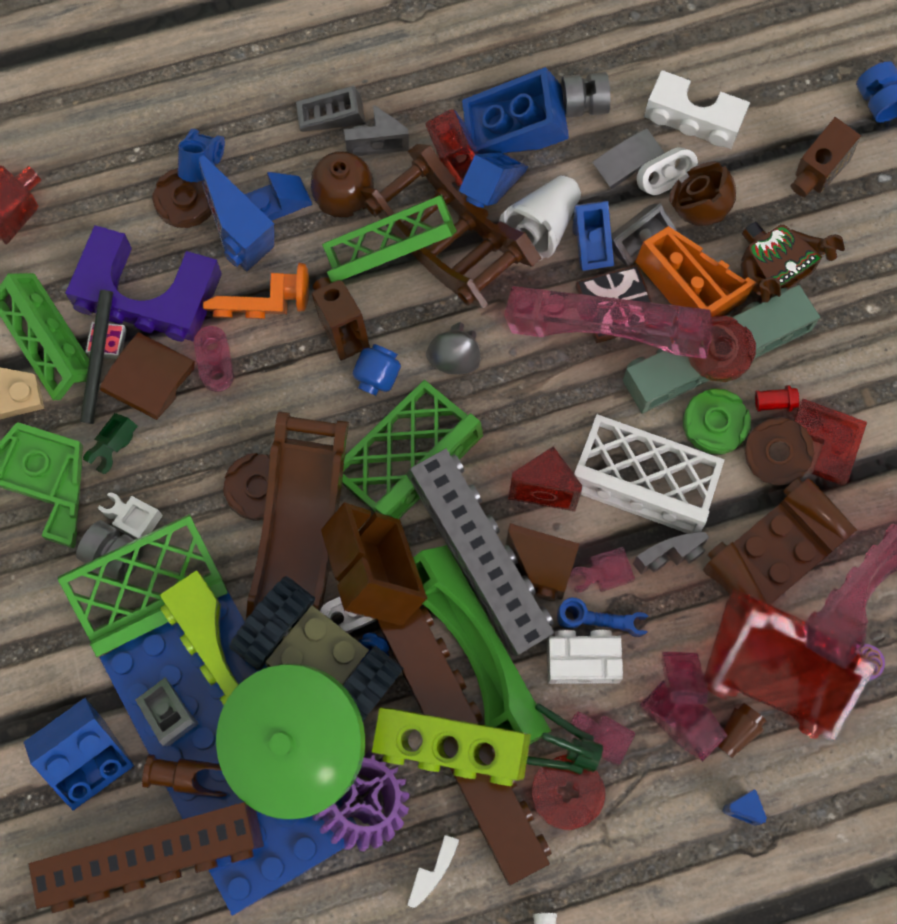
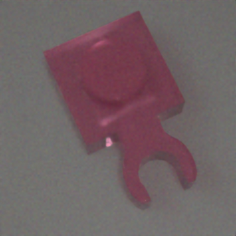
[570,547,635,592]

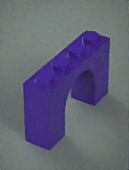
[65,225,222,342]

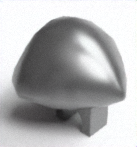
[426,322,481,374]

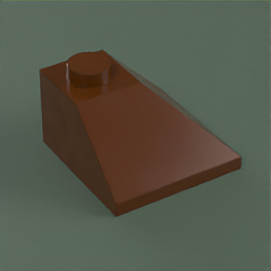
[506,523,579,601]

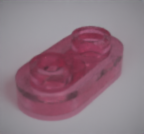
[194,326,234,392]

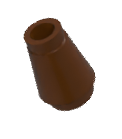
[715,702,767,758]

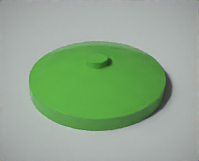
[216,664,365,819]

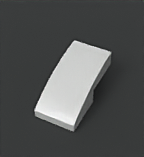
[407,835,459,908]

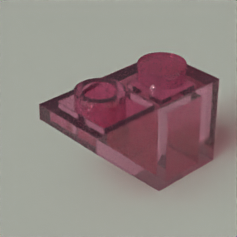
[640,680,727,762]

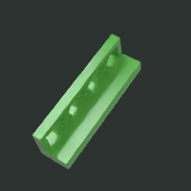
[322,194,457,283]
[0,273,89,400]

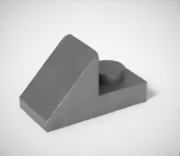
[344,105,409,156]
[136,678,199,746]

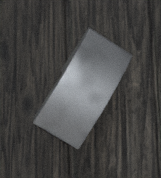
[593,129,665,189]
[633,532,709,575]

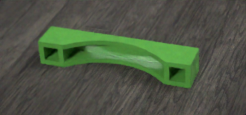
[413,545,551,745]

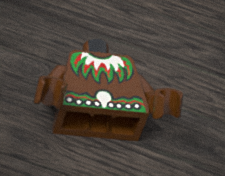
[741,221,845,303]

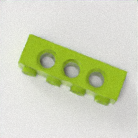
[372,707,531,786]

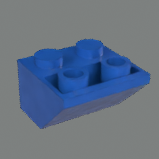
[24,698,134,811]

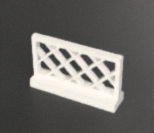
[569,414,725,534]

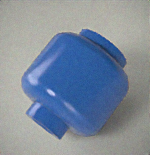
[352,344,401,396]

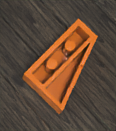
[635,226,756,331]

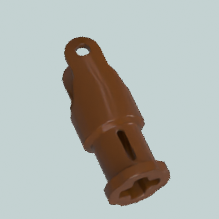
[142,754,227,797]

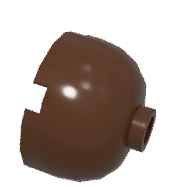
[311,151,374,218]
[669,161,736,226]

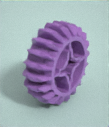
[312,750,410,851]

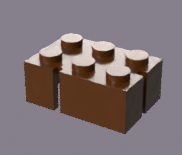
[321,502,427,626]

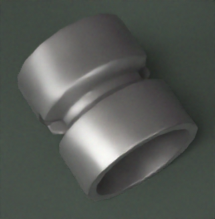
[561,72,611,118]
[76,520,144,581]

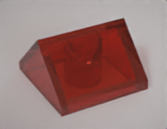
[508,446,582,512]

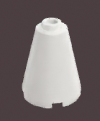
[499,176,581,261]

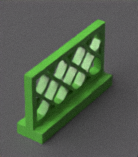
[342,380,484,519]
[58,514,228,657]

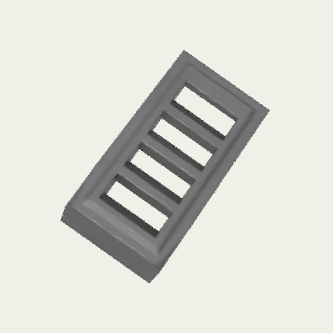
[296,86,365,132]

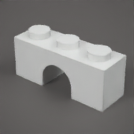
[644,70,750,149]

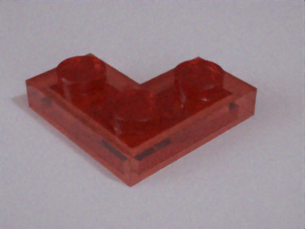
[793,399,867,486]

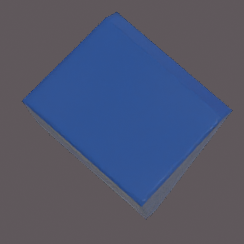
[722,789,767,826]

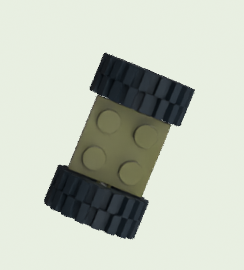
[229,575,404,721]

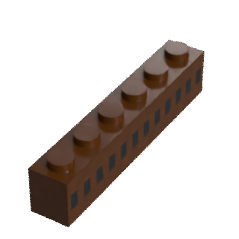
[28,802,264,914]

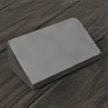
[611,203,676,267]

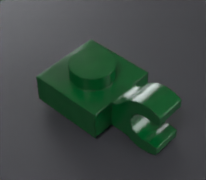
[83,413,138,474]

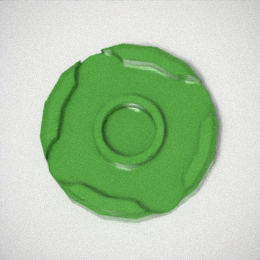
[683,388,751,455]

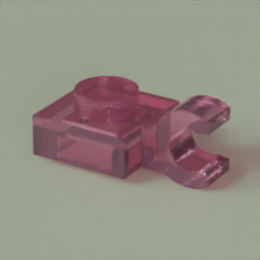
[570,711,636,766]

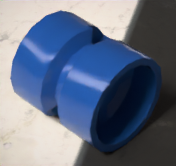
[856,61,897,123]

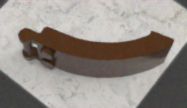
[246,411,349,619]

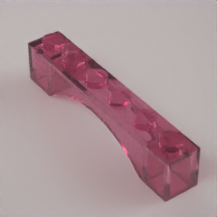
[504,286,713,359]
[805,524,897,669]

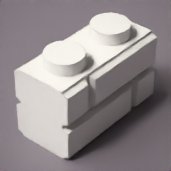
[547,630,623,684]

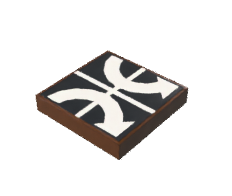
[576,265,660,344]

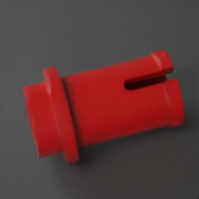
[755,385,799,412]

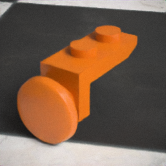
[203,262,310,319]

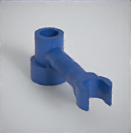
[557,597,649,637]

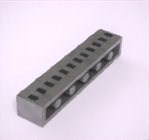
[406,448,554,656]

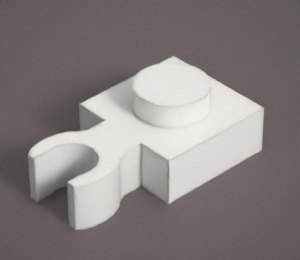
[98,493,163,540]

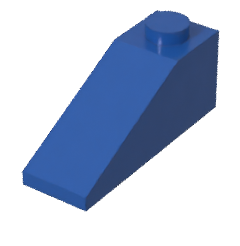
[459,152,528,208]

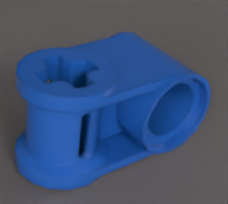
[178,128,225,182]

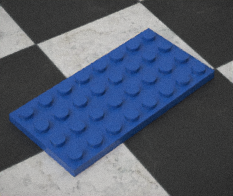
[100,590,357,916]

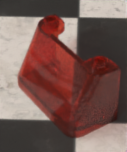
[704,589,877,742]

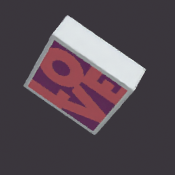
[86,322,127,359]

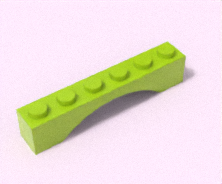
[160,570,239,705]

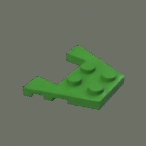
[0,422,83,548]

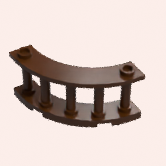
[360,144,542,309]

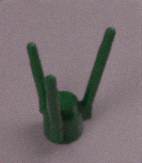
[526,704,603,775]

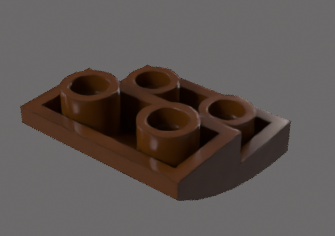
[100,332,195,420]

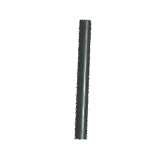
[80,290,113,424]

